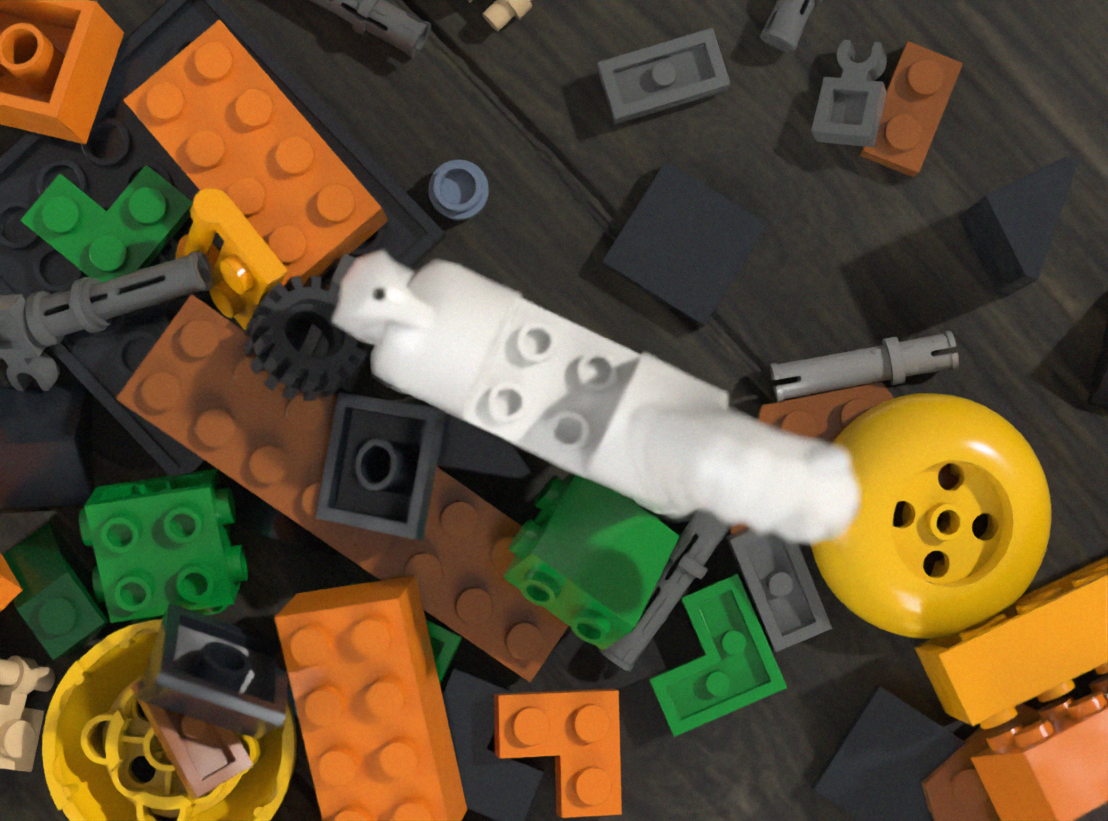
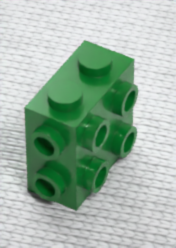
[79,468,248,625]
[503,472,680,650]

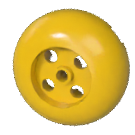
[810,393,1051,639]
[42,619,297,821]

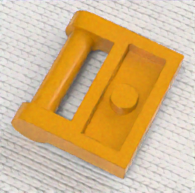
[175,188,288,330]

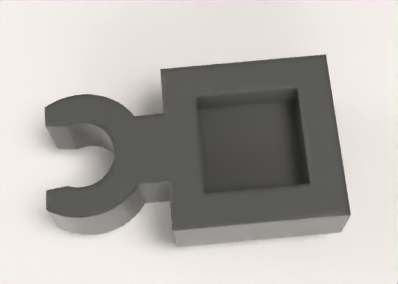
[811,40,887,147]
[0,294,61,391]

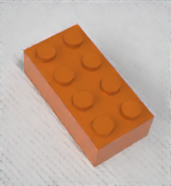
[0,0,124,144]
[123,19,389,286]
[275,575,467,821]
[970,674,1108,821]

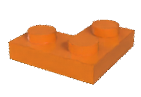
[494,689,622,818]

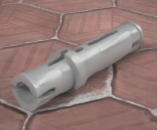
[770,331,959,402]

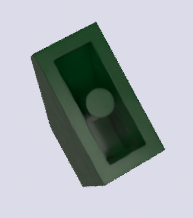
[3,522,117,660]

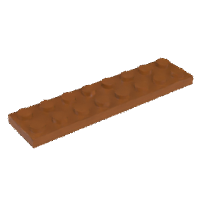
[116,294,569,682]

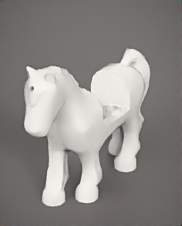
[332,250,859,543]

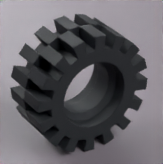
[244,275,369,401]

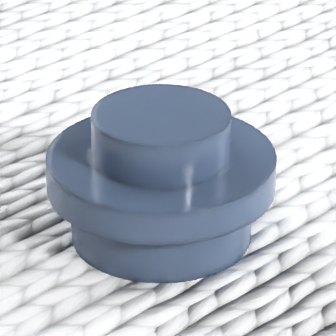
[428,160,489,221]

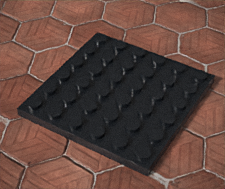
[0,0,446,476]

